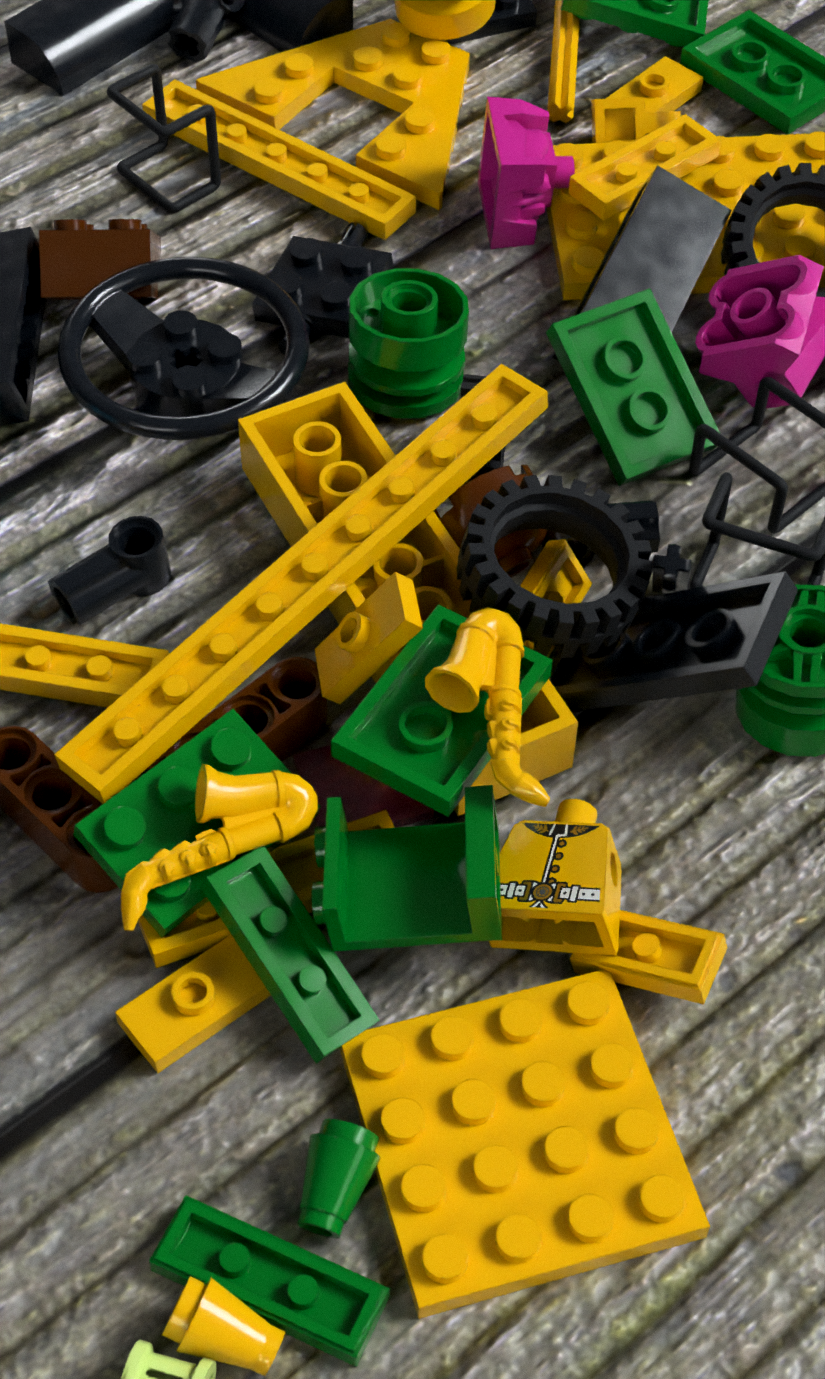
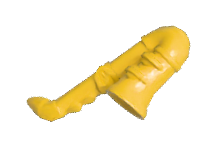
[425,608,550,807]
[120,764,318,931]

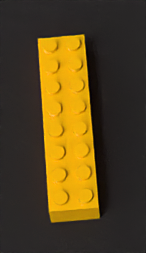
[238,381,578,816]

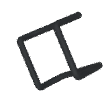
[107,64,221,213]
[689,377,825,533]
[689,472,825,589]

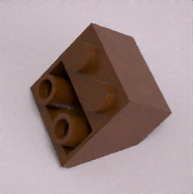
[39,219,161,300]

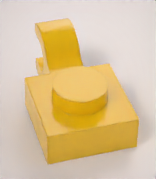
[591,97,681,143]

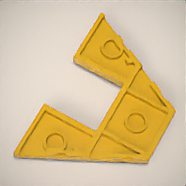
[196,19,470,210]

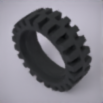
[721,163,825,297]
[456,475,652,658]

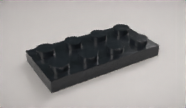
[549,571,798,712]

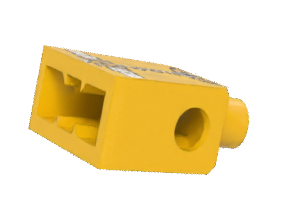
[489,799,622,956]

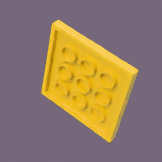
[340,970,710,1319]

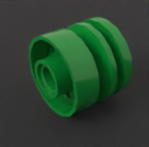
[348,268,469,418]
[735,584,825,757]

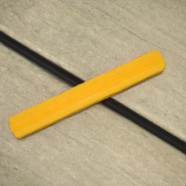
[547,0,580,123]

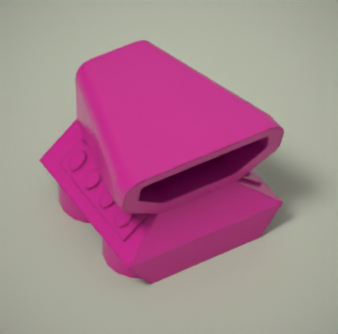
[695,255,825,409]

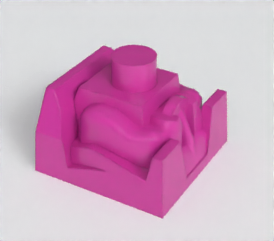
[477,97,575,249]

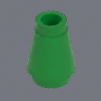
[297,1119,381,1239]

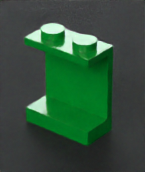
[311,785,502,952]

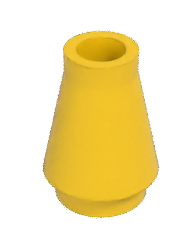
[162,1276,285,1376]

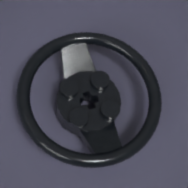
[58,257,310,440]

